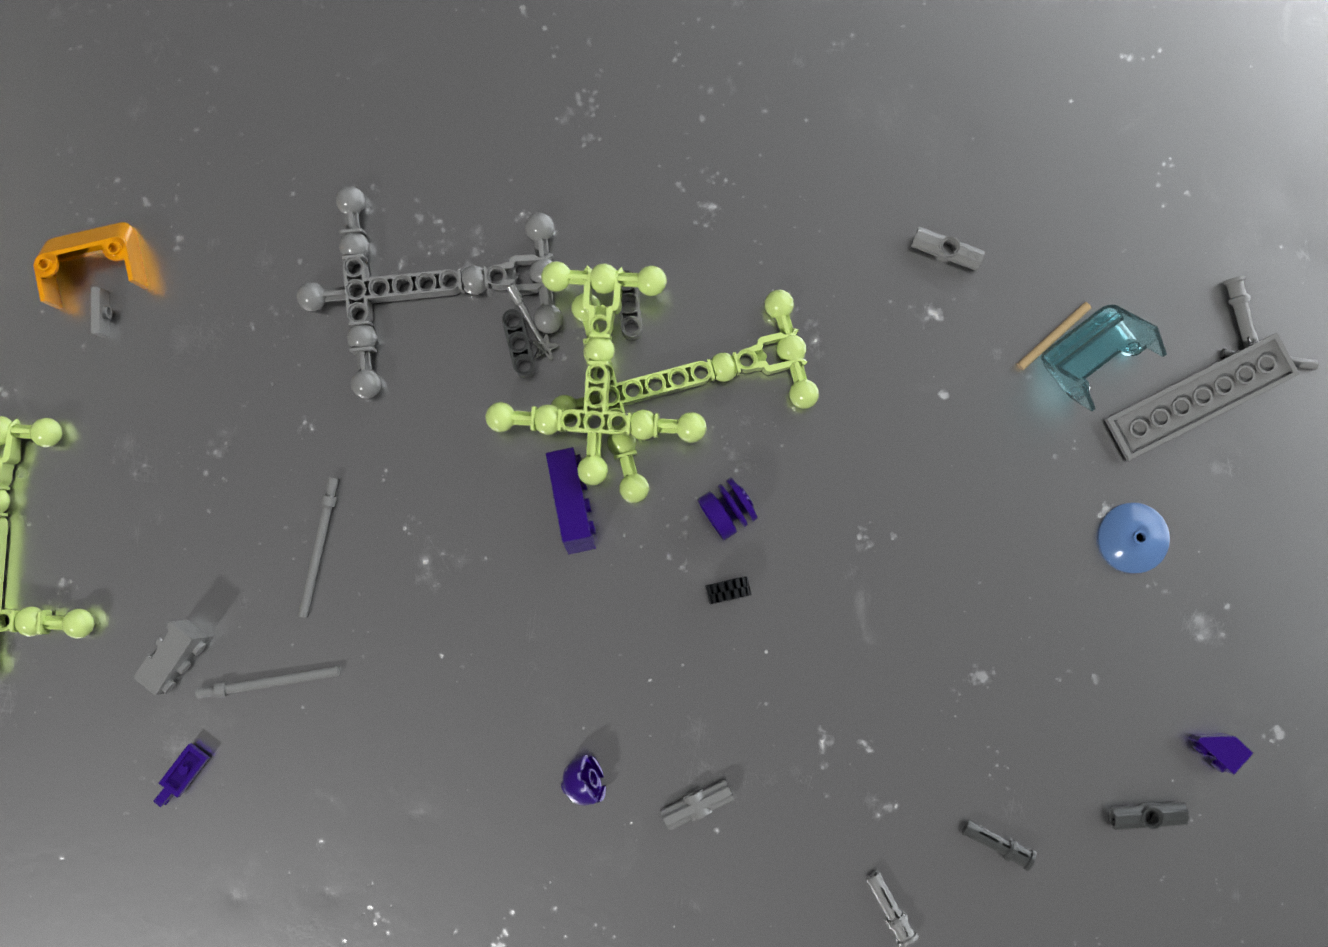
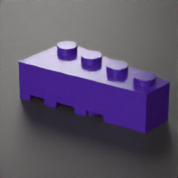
[546,447,596,555]

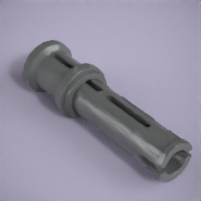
[962,820,1037,871]

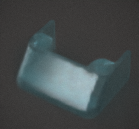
[1041,305,1167,412]

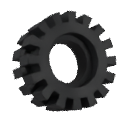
[706,576,752,604]

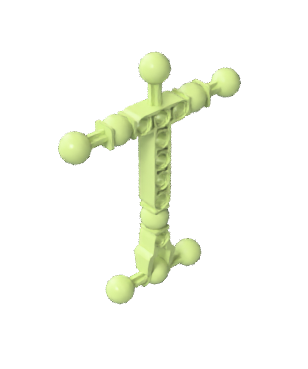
[551,290,819,503]
[0,416,95,639]

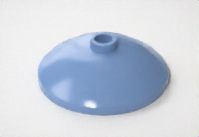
[1097,503,1170,573]

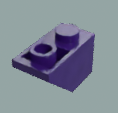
[1189,733,1254,774]

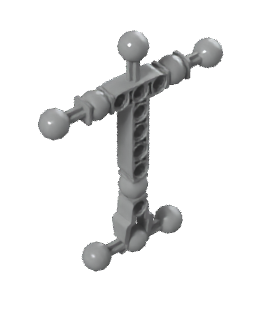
[296,186,563,399]

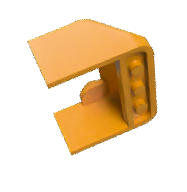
[33,222,148,309]

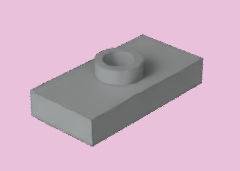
[91,287,112,338]

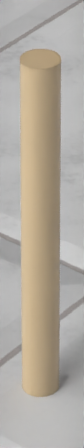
[1017,302,1092,370]

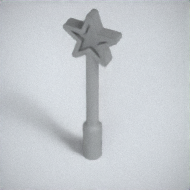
[506,283,558,360]

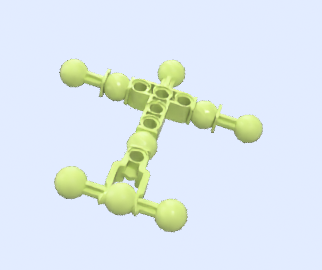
[485,261,707,486]

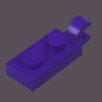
[153,743,210,807]

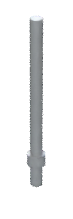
[298,477,338,618]
[195,666,340,698]

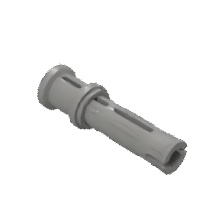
[1223,275,1258,348]
[866,872,919,947]

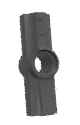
[1109,802,1189,830]

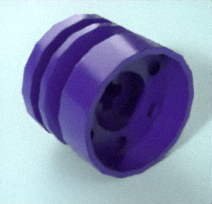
[697,477,758,541]

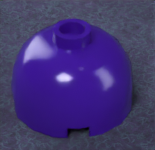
[561,755,606,806]

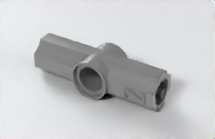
[911,227,985,271]
[660,780,734,830]

